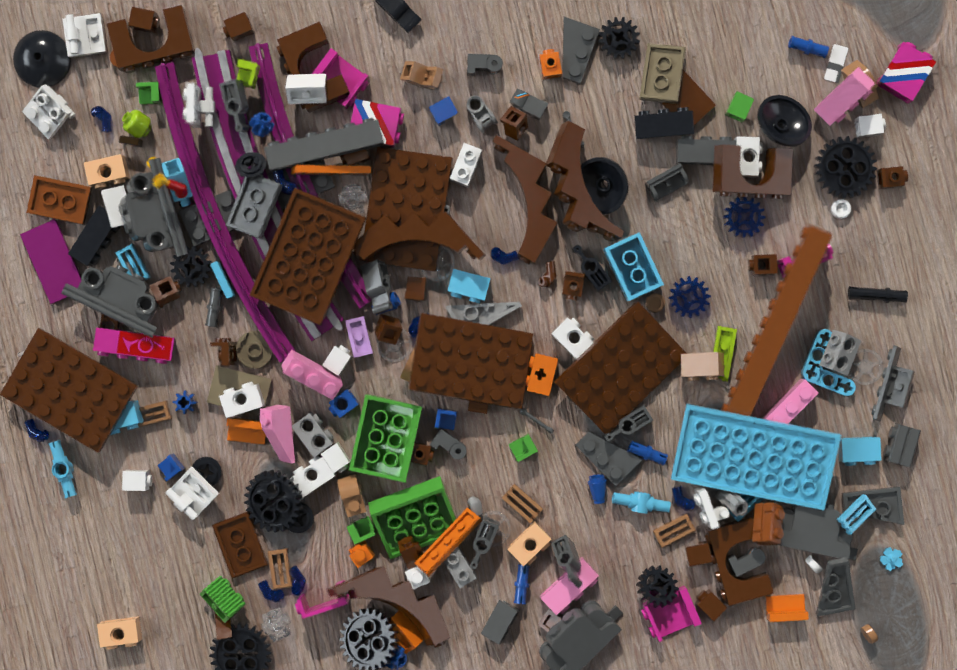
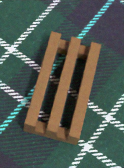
[138,401,172,428]
[502,483,543,523]
[652,513,696,548]
[268,548,293,589]

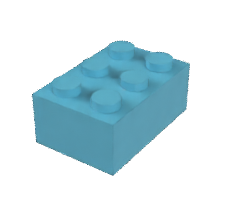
[603,232,664,302]

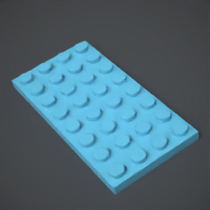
[671,404,841,510]

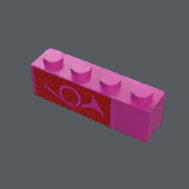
[93,327,175,364]

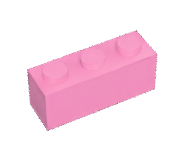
[814,67,875,126]
[281,350,343,400]
[761,379,818,424]
[540,557,599,615]

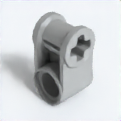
[466,96,498,134]

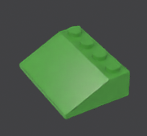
[349,394,422,483]
[368,476,457,559]

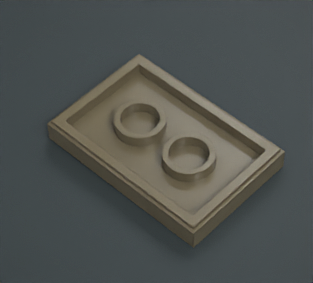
[640,43,686,104]
[207,365,273,416]

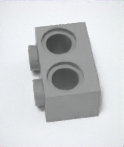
[819,330,861,376]
[292,412,334,457]
[444,546,477,588]

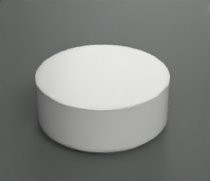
[831,199,851,219]
[805,555,823,574]

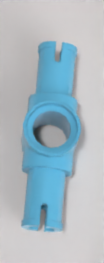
[48,440,77,498]
[612,491,671,514]

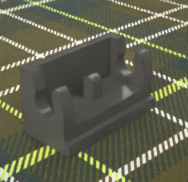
[645,163,689,201]
[481,600,520,645]

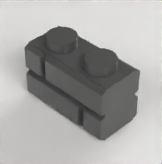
[883,423,921,467]

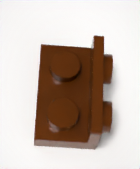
[210,338,237,366]

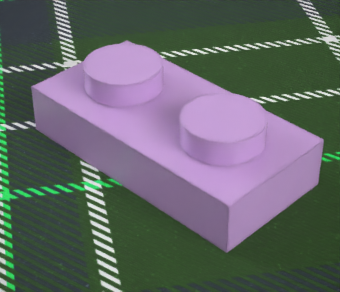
[345,316,373,358]

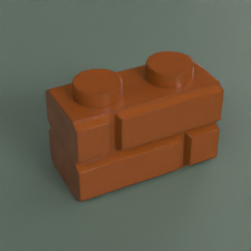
[752,503,785,546]

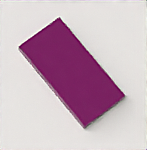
[20,219,82,304]

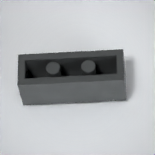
[676,136,736,165]

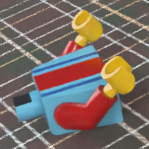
[146,157,193,207]

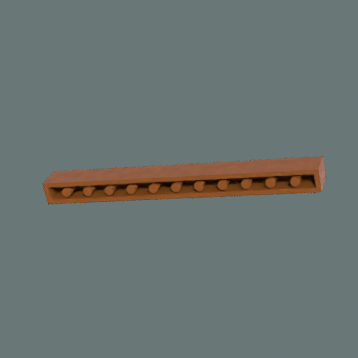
[721,223,833,416]

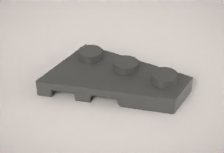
[562,17,600,84]
[575,431,643,486]
[841,486,905,525]
[816,557,856,616]

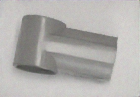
[714,490,749,516]

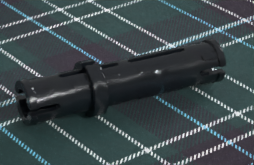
[847,286,908,303]

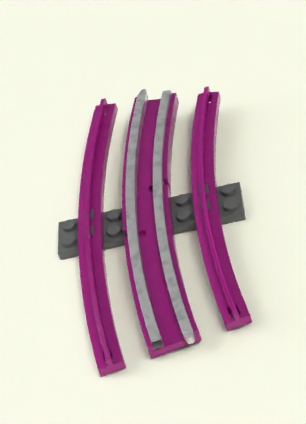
[155,43,371,363]

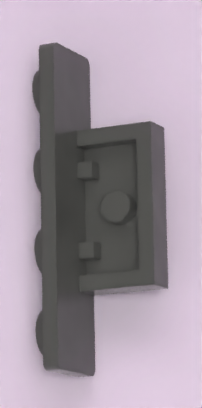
[872,345,915,421]

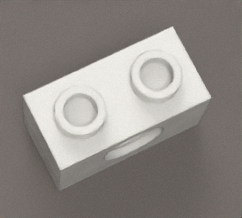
[734,137,763,178]
[450,143,482,188]
[551,317,594,360]
[219,381,266,418]
[291,455,337,497]

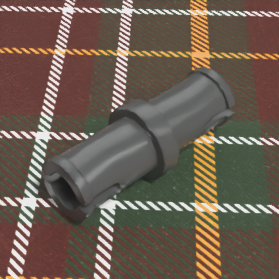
[205,288,223,327]

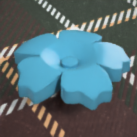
[880,547,903,571]

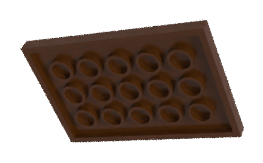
[360,147,453,272]
[250,188,366,326]
[554,301,687,434]
[408,313,533,409]
[0,328,138,453]

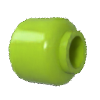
[122,109,152,138]

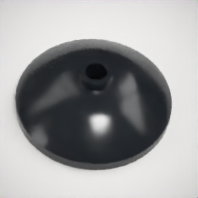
[13,30,71,88]
[757,95,812,147]
[581,157,629,215]

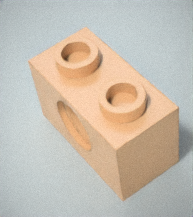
[84,154,130,189]
[507,521,551,566]
[97,616,142,650]

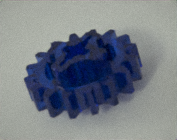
[723,197,766,238]
[668,276,711,318]

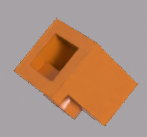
[539,49,562,80]
[349,540,375,568]

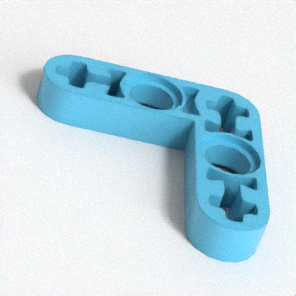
[801,329,856,396]

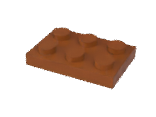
[26,175,92,225]

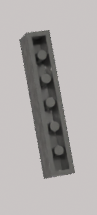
[264,118,384,172]

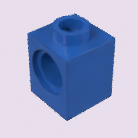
[329,388,360,418]

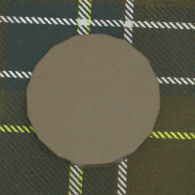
[236,331,274,369]

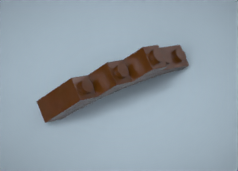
[545,121,624,241]

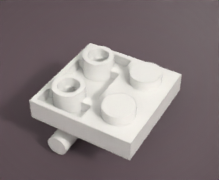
[63,13,107,58]
[183,83,215,128]
[22,84,76,139]
[165,467,219,520]
[693,487,729,529]

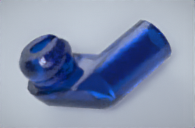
[91,106,112,132]
[273,170,297,194]
[491,247,519,265]
[408,313,429,338]
[24,419,50,442]
[672,486,695,511]
[289,566,306,596]
[258,580,285,603]

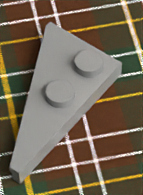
[446,302,522,325]

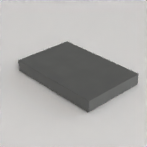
[226,175,283,239]

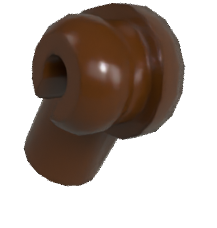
[538,261,557,288]

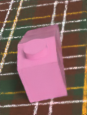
[260,404,295,464]

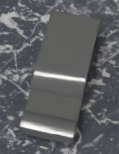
[219,79,249,132]
[361,260,393,314]
[604,405,653,441]
[470,516,500,569]
[551,535,583,588]

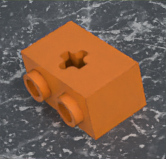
[525,353,558,396]

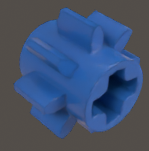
[249,113,275,137]
[172,390,198,414]
[385,645,407,670]

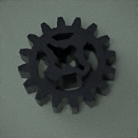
[598,17,640,59]
[170,246,213,287]
[636,565,679,608]

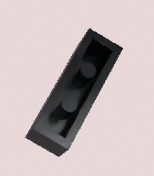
[634,107,694,139]
[68,205,121,267]

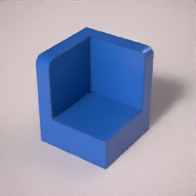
[429,96,458,126]
[435,408,457,430]
[157,453,185,482]

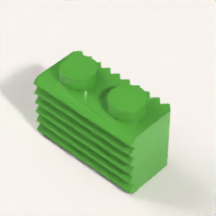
[199,576,245,623]

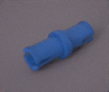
[788,36,829,58]
[628,440,668,466]
[514,564,530,604]

